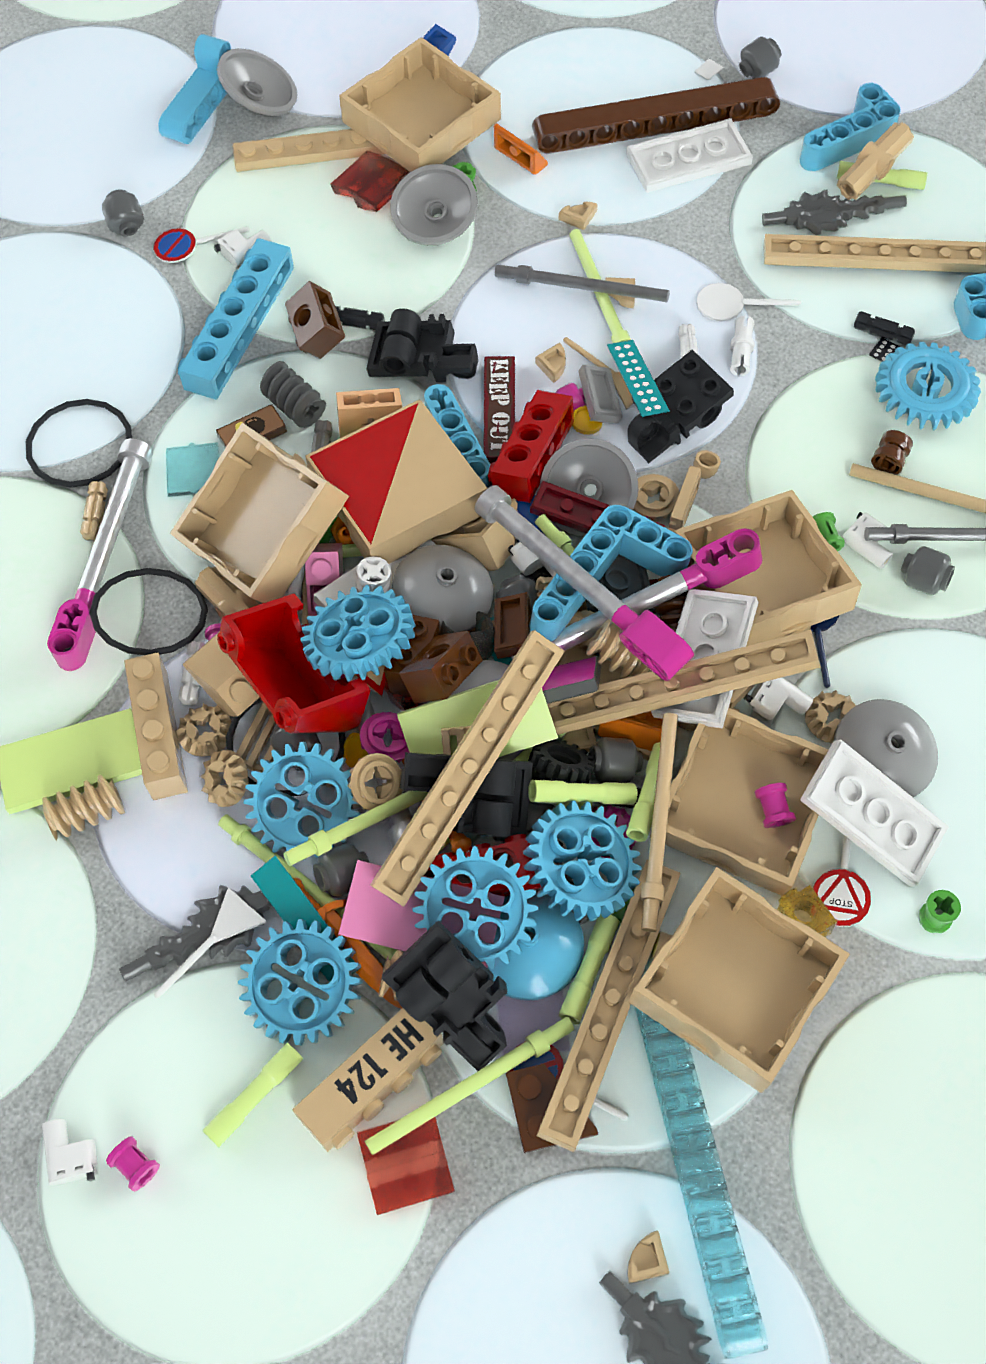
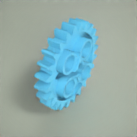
[301,585,416,682]
[243,742,361,860]
[523,801,642,922]
[413,846,538,971]
[238,919,363,1046]

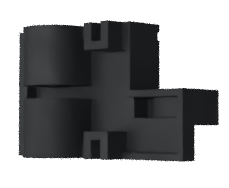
[366,308,479,382]
[627,349,734,463]
[400,752,533,837]
[382,921,507,1071]

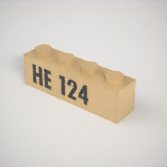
[124,652,188,801]
[292,1008,444,1153]

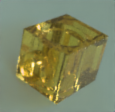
[777,885,837,937]

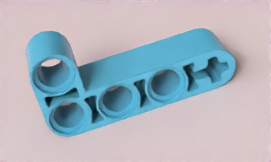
[158,34,231,144]
[800,83,901,171]
[953,273,986,340]
[424,384,490,488]

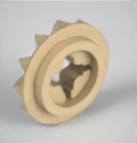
[634,474,680,521]
[805,690,857,743]
[176,703,232,757]
[199,750,248,807]
[347,753,403,811]

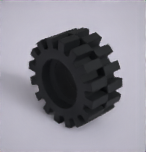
[528,739,595,784]

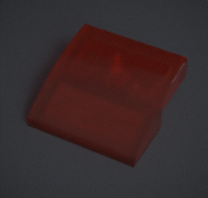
[330,151,410,212]
[357,1117,455,1215]

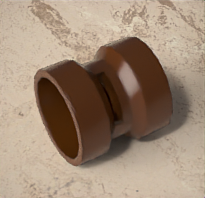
[871,430,913,475]

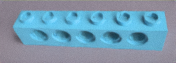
[178,238,294,400]

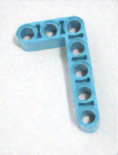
[530,505,693,641]

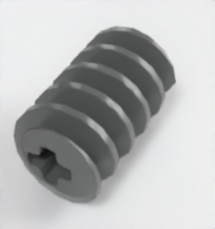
[260,361,327,428]

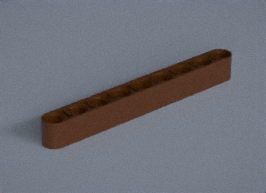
[532,77,780,154]

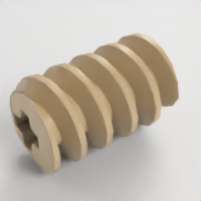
[586,619,652,679]
[42,775,125,841]

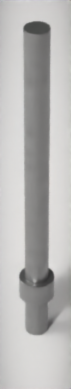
[494,264,670,302]
[864,524,986,544]

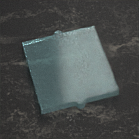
[166,442,219,497]

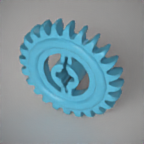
[875,342,981,430]

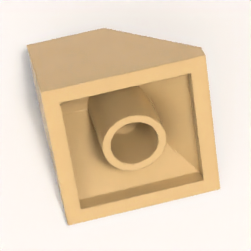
[431,498,518,571]
[182,631,259,717]

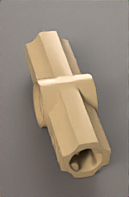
[837,122,914,200]
[195,566,258,619]

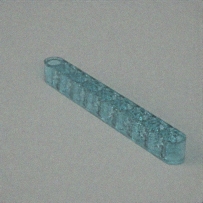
[635,1007,768,1360]

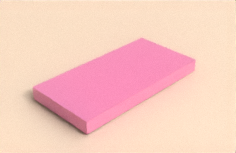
[339,860,505,967]

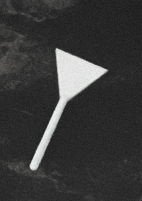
[154,887,267,999]

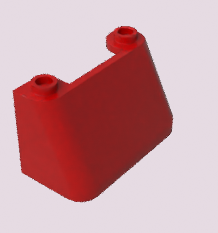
[217,593,371,733]

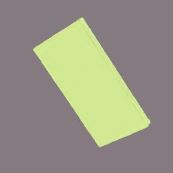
[397,680,558,757]
[0,708,142,814]

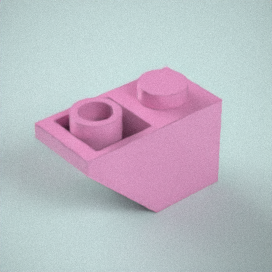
[305,543,344,616]

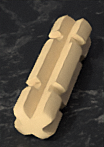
[80,481,108,540]

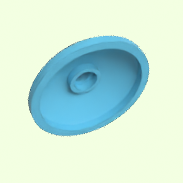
[487,892,584,1001]

